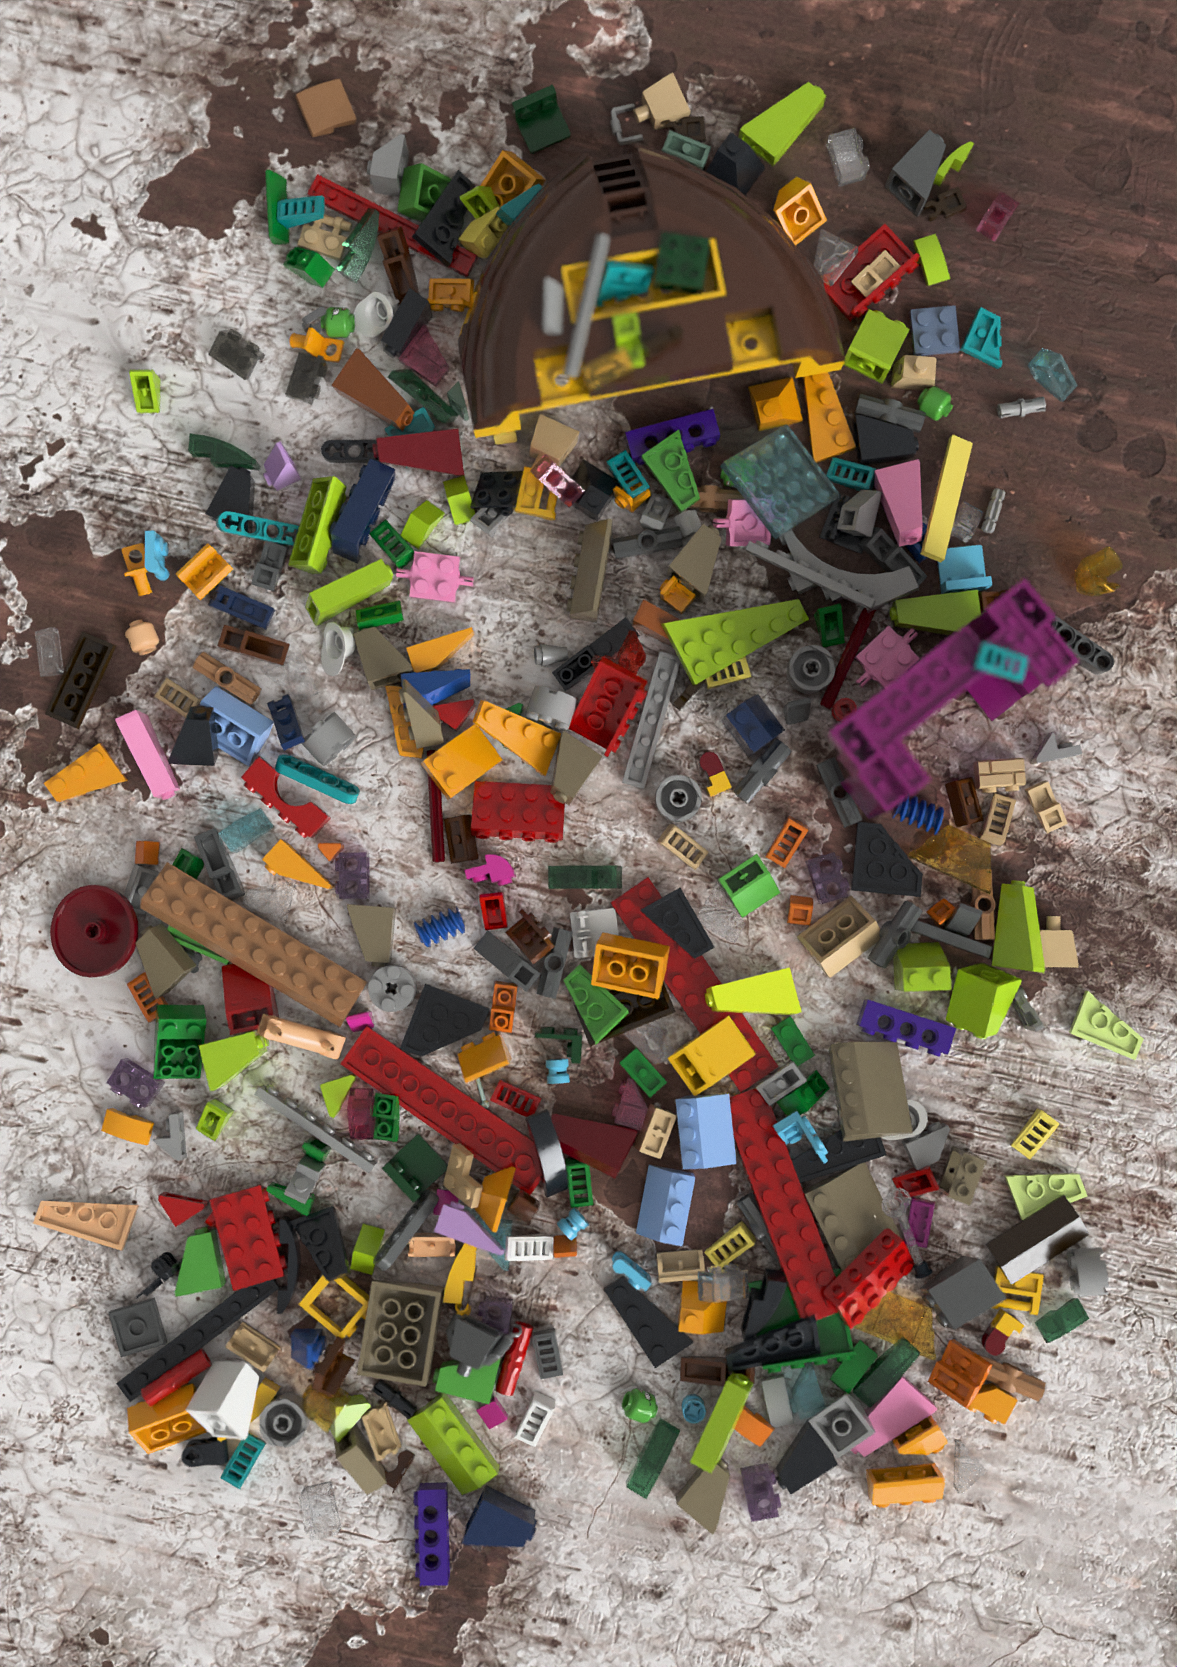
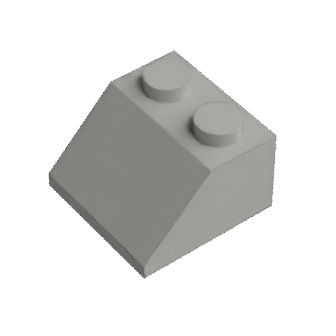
[367,134,409,197]

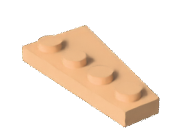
[33,1201,139,1251]

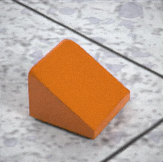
[787,895,813,926]
[553,1235,577,1258]

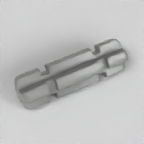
[981,489,1006,533]

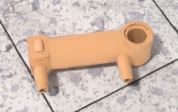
[257,1014,346,1059]

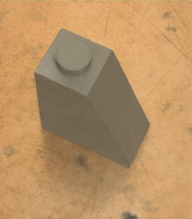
[353,627,414,690]
[550,731,602,805]
[347,904,396,967]
[136,923,197,999]
[333,1423,387,1495]
[675,1458,730,1535]

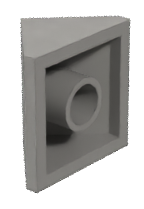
[808,1393,875,1459]

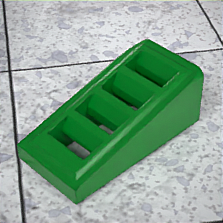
[369,519,414,569]
[302,1137,331,1163]
[565,1157,593,1208]
[266,1182,315,1216]

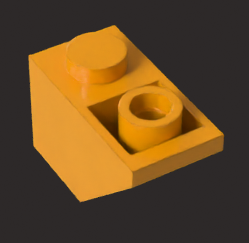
[967,1383,1018,1425]

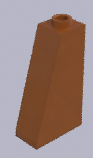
[332,348,415,432]
[632,599,680,647]

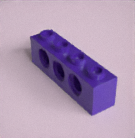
[625,409,720,465]
[856,998,956,1057]
[414,1482,450,1586]

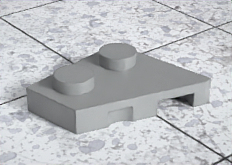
[1012,986,1044,1032]

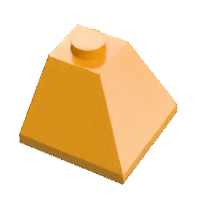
[773,177,827,245]
[748,377,803,431]
[475,1167,516,1233]
[677,1280,729,1334]
[892,1415,948,1455]

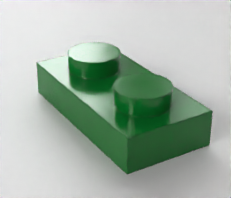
[356,600,404,630]
[771,1016,815,1066]
[619,1047,667,1097]

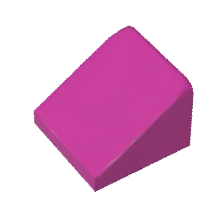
[346,1011,374,1032]
[433,1189,459,1215]
[476,1396,508,1429]

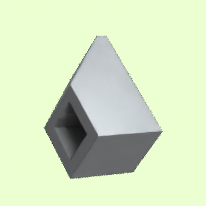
[837,490,882,537]
[902,1122,950,1170]

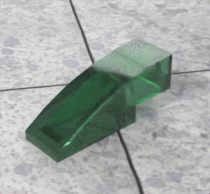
[336,208,379,283]
[188,433,260,470]
[548,865,622,889]
[853,1337,920,1408]
[626,1418,680,1499]

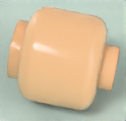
[125,619,159,655]

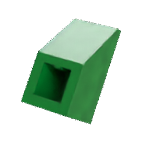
[283,246,335,288]
[777,1070,830,1117]

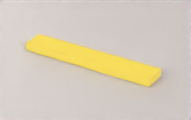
[921,435,973,563]

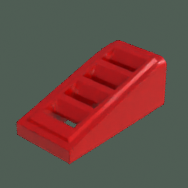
[490,1078,542,1117]

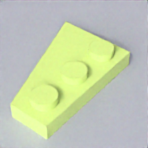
[1069,990,1144,1060]
[1004,1173,1087,1220]

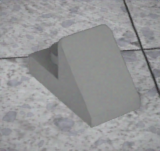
[640,493,673,531]
[470,507,508,537]
[1031,732,1082,765]
[756,1061,807,1106]
[152,1111,187,1161]
[284,1155,326,1204]

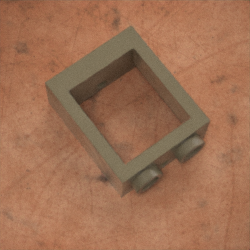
[938,1146,986,1206]

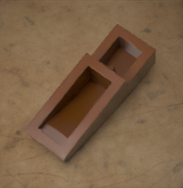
[376,226,419,305]
[217,624,290,666]
[507,1189,540,1223]
[680,1356,755,1387]

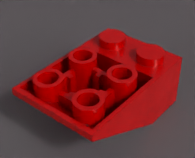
[222,964,279,1035]

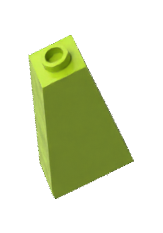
[739,82,826,167]
[305,559,393,626]
[889,590,981,636]
[992,880,1045,973]
[690,1372,754,1474]

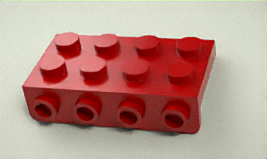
[822,224,920,322]
[569,657,648,757]
[471,781,565,843]
[210,1183,288,1291]
[824,1228,915,1329]

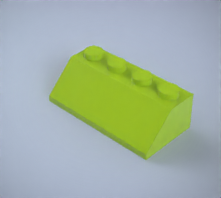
[288,476,347,574]
[407,1393,499,1495]

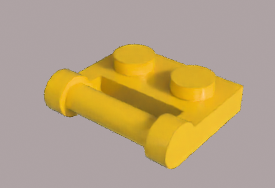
[515,466,564,521]
[992,1266,1044,1315]

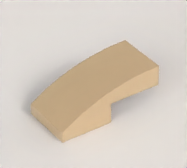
[851,250,901,297]
[1025,780,1068,833]

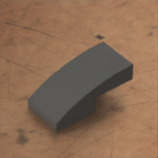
[251,541,289,591]
[943,903,983,937]

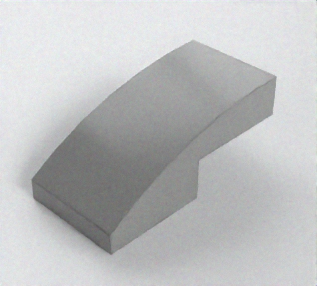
[761,1374,794,1428]

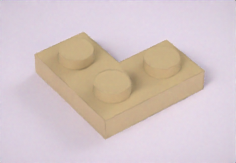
[443,1144,483,1209]

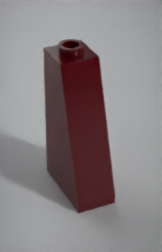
[372,428,464,476]
[551,1113,638,1179]

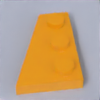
[385,685,424,759]
[44,743,128,802]

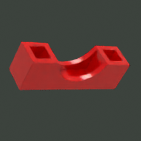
[241,757,331,838]

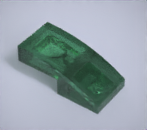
[1035,1298,1089,1343]

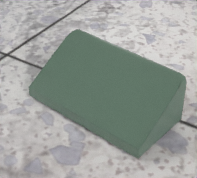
[661,131,711,170]
[447,381,469,421]

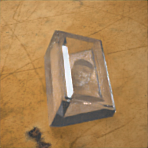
[35,627,64,677]

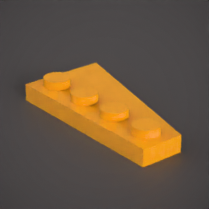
[803,372,856,464]
[472,700,561,776]

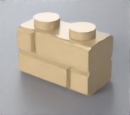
[973,758,1026,793]

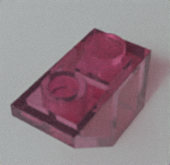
[976,192,1020,242]
[611,1076,648,1131]
[347,1088,374,1140]

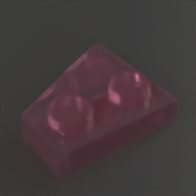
[399,325,449,387]

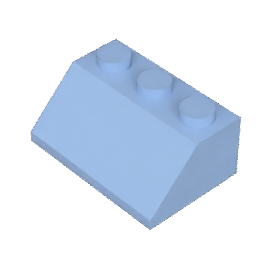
[200,686,274,767]
[675,1094,736,1169]
[636,1164,695,1246]

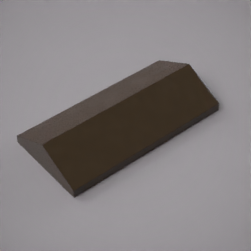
[45,632,116,729]
[574,982,676,1047]
[985,1195,1089,1285]

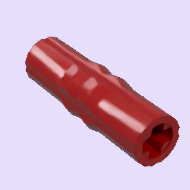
[495,1321,534,1396]
[141,1349,212,1407]

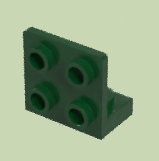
[511,84,571,154]
[654,232,710,295]
[535,1027,582,1064]
[382,1134,448,1203]

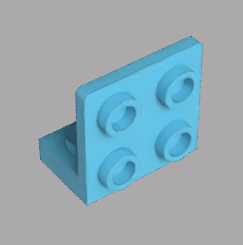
[937,545,992,594]
[773,1111,828,1163]

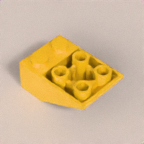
[668,1016,756,1097]

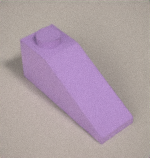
[263,441,302,491]
[434,1201,505,1256]

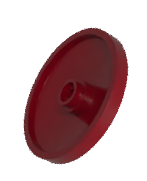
[50,885,139,977]

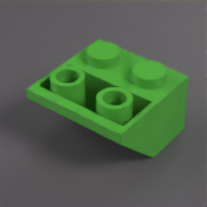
[717,854,780,918]

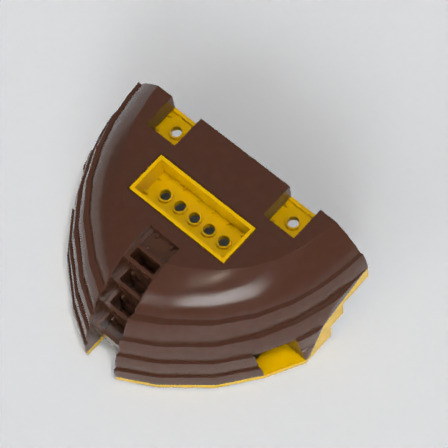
[458,143,845,438]

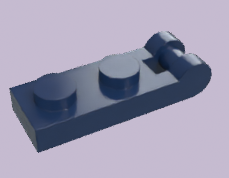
[208,584,275,630]
[267,694,305,750]

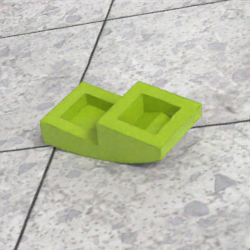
[933,141,974,186]
[913,234,950,286]
[612,312,644,368]

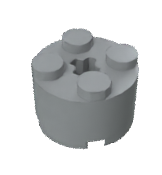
[786,645,835,694]
[525,685,577,731]
[301,712,356,766]
[655,775,702,822]
[368,965,417,1012]
[1067,1247,1108,1297]
[259,1392,311,1447]

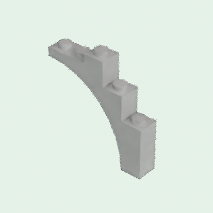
[777,522,919,613]

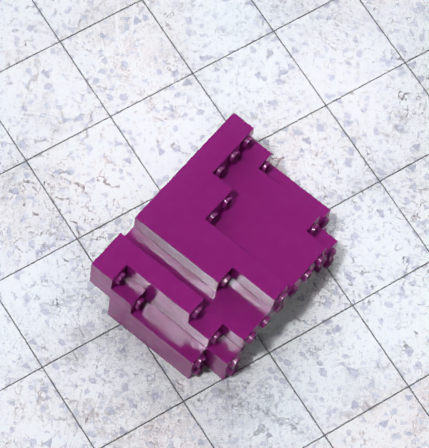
[826,579,1079,819]

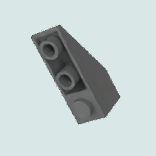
[474,930,541,992]

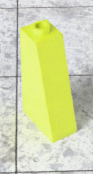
[705,967,802,1015]

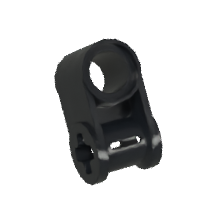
[181,1437,229,1467]

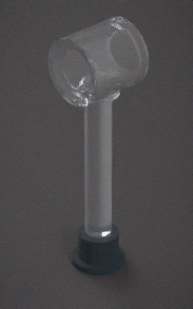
[882,1188,933,1279]

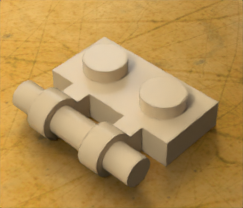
[297,211,352,261]

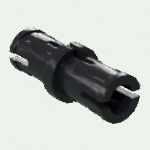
[371,1379,417,1419]

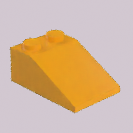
[468,150,546,211]
[421,724,503,800]
[457,1032,512,1084]

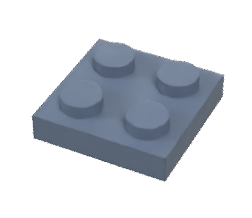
[909,306,960,356]

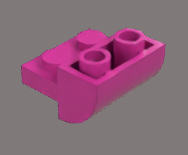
[464,854,516,886]

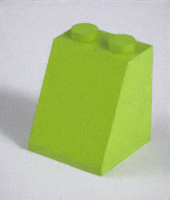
[843,309,910,384]
[893,942,951,992]
[946,962,1022,1039]
[199,1030,269,1091]

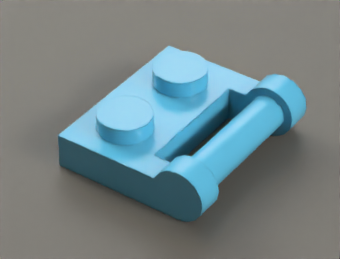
[145,531,169,581]
[612,1251,651,1291]

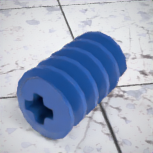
[892,796,944,835]
[413,905,465,947]

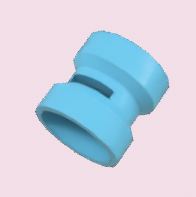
[546,1058,570,1084]
[557,1207,589,1240]
[681,1394,706,1424]

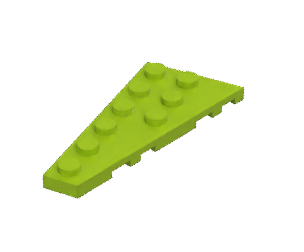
[661,599,809,685]

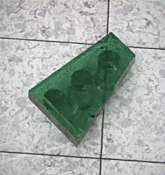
[388,369,459,423]

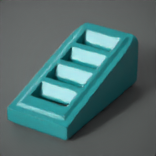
[496,184,542,226]
[277,195,325,229]
[606,450,650,498]
[825,457,876,491]
[973,642,1029,682]
[220,1433,266,1489]

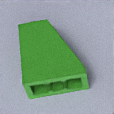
[175,1226,226,1297]
[432,1358,501,1404]

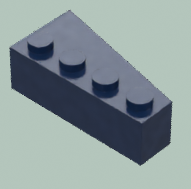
[329,458,396,564]

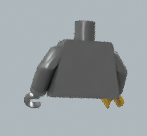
[446,1304,522,1377]

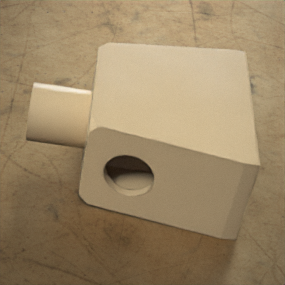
[633,73,690,130]
[891,355,936,390]
[529,414,579,473]
[1040,916,1078,967]

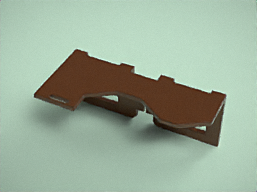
[385,1450,415,1494]

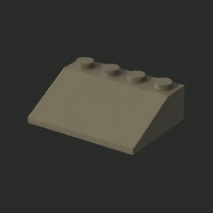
[566,519,613,623]
[828,1042,913,1142]
[803,1162,902,1273]
[357,1280,445,1387]

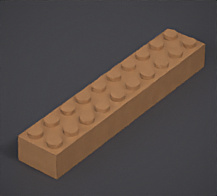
[140,862,367,1027]

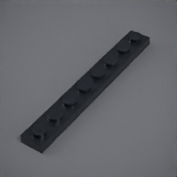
[116,1279,281,1402]

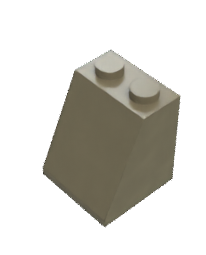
[667,523,721,603]

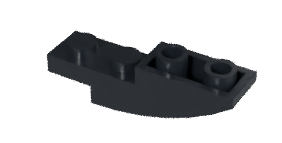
[552,617,640,691]

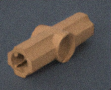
[675,485,745,513]
[192,651,262,705]
[970,870,996,940]
[979,1354,1046,1402]

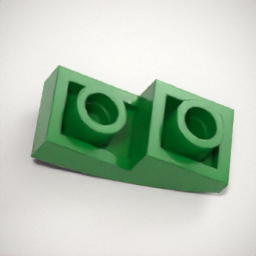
[373,1093,400,1142]
[829,1340,879,1394]

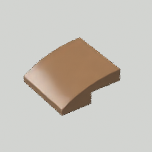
[295,79,357,137]

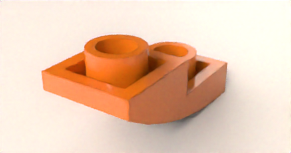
[489,981,518,1033]
[734,1405,775,1447]

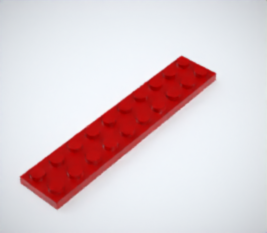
[611,877,779,1093]
[341,1026,542,1195]
[730,1088,837,1321]

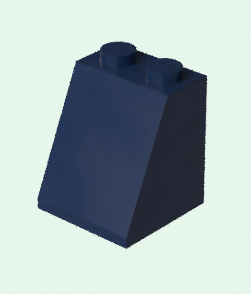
[721,694,785,758]
[462,1485,537,1547]

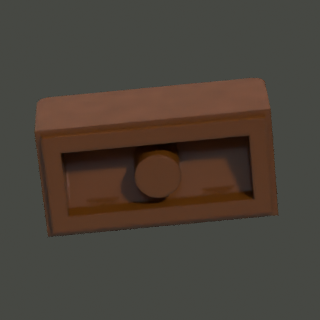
[945,777,984,827]
[444,815,479,864]

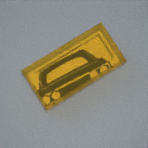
[580,345,635,391]

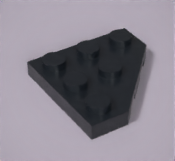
[851,822,923,897]
[400,984,490,1057]

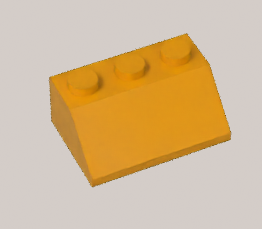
[591,932,670,999]
[127,1384,208,1454]
[866,1463,945,1507]

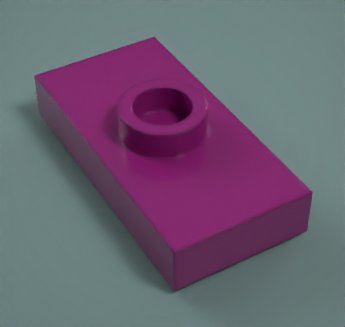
[904,1197,935,1248]

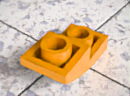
[101,1108,154,1145]

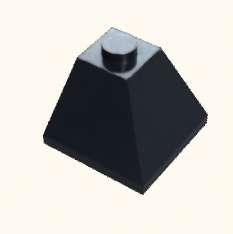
[706,132,765,196]
[559,459,620,521]

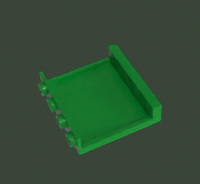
[747,1268,856,1373]

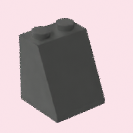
[885,129,946,217]
[920,1256,1006,1330]

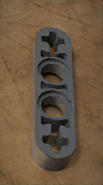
[911,920,993,959]
[373,1189,439,1271]

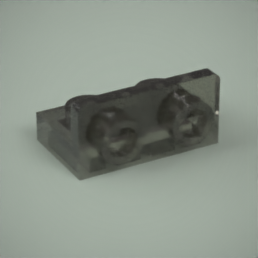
[208,329,265,380]
[285,352,328,405]

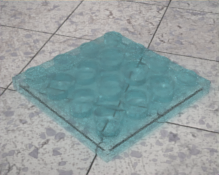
[720,424,841,540]

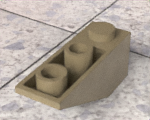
[399,679,444,748]

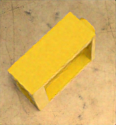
[299,1275,369,1339]

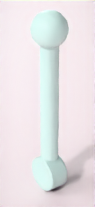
[476,1077,490,1109]

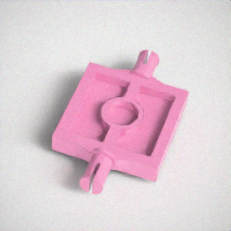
[713,498,786,546]
[396,551,474,603]
[855,626,920,689]

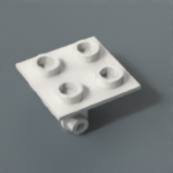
[570,908,618,958]

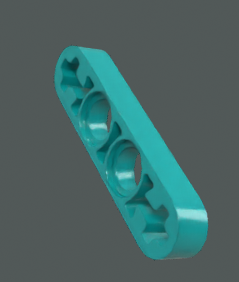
[216,511,299,546]
[275,754,360,804]

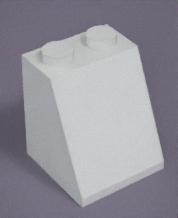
[186,1360,259,1440]

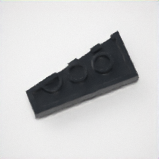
[412,170,476,267]
[792,1129,886,1183]
[725,1314,821,1372]

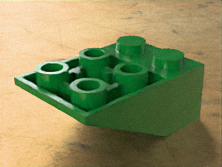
[153,1005,207,1079]

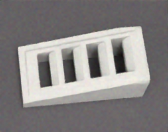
[505,1234,554,1261]
[514,1391,556,1447]

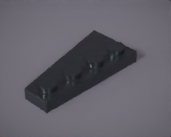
[604,1276,694,1368]

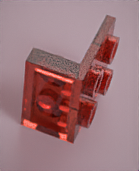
[591,630,646,675]

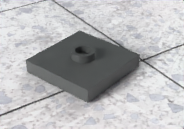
[108,1297,167,1357]

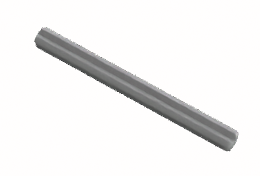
[564,233,610,377]

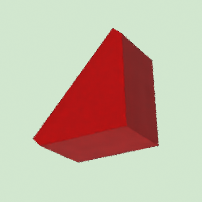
[433,699,476,732]
[479,892,508,930]
[892,1166,940,1199]
[158,1192,209,1227]

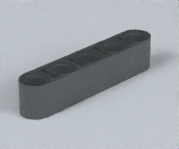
[1050,616,1114,675]

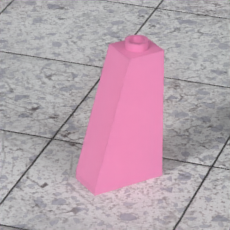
[874,459,922,547]
[115,710,180,800]
[851,1372,937,1457]

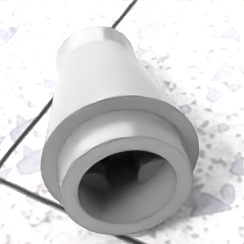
[534,644,568,666]

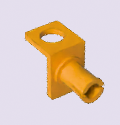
[289,327,344,363]
[122,543,152,596]

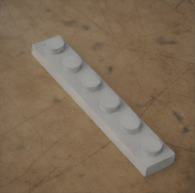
[746,540,876,611]
[622,651,680,789]
[254,1085,377,1173]

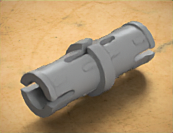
[997,397,1046,419]

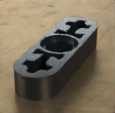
[321,440,379,463]

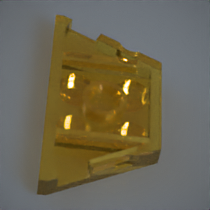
[908,825,991,894]
[853,1291,936,1361]

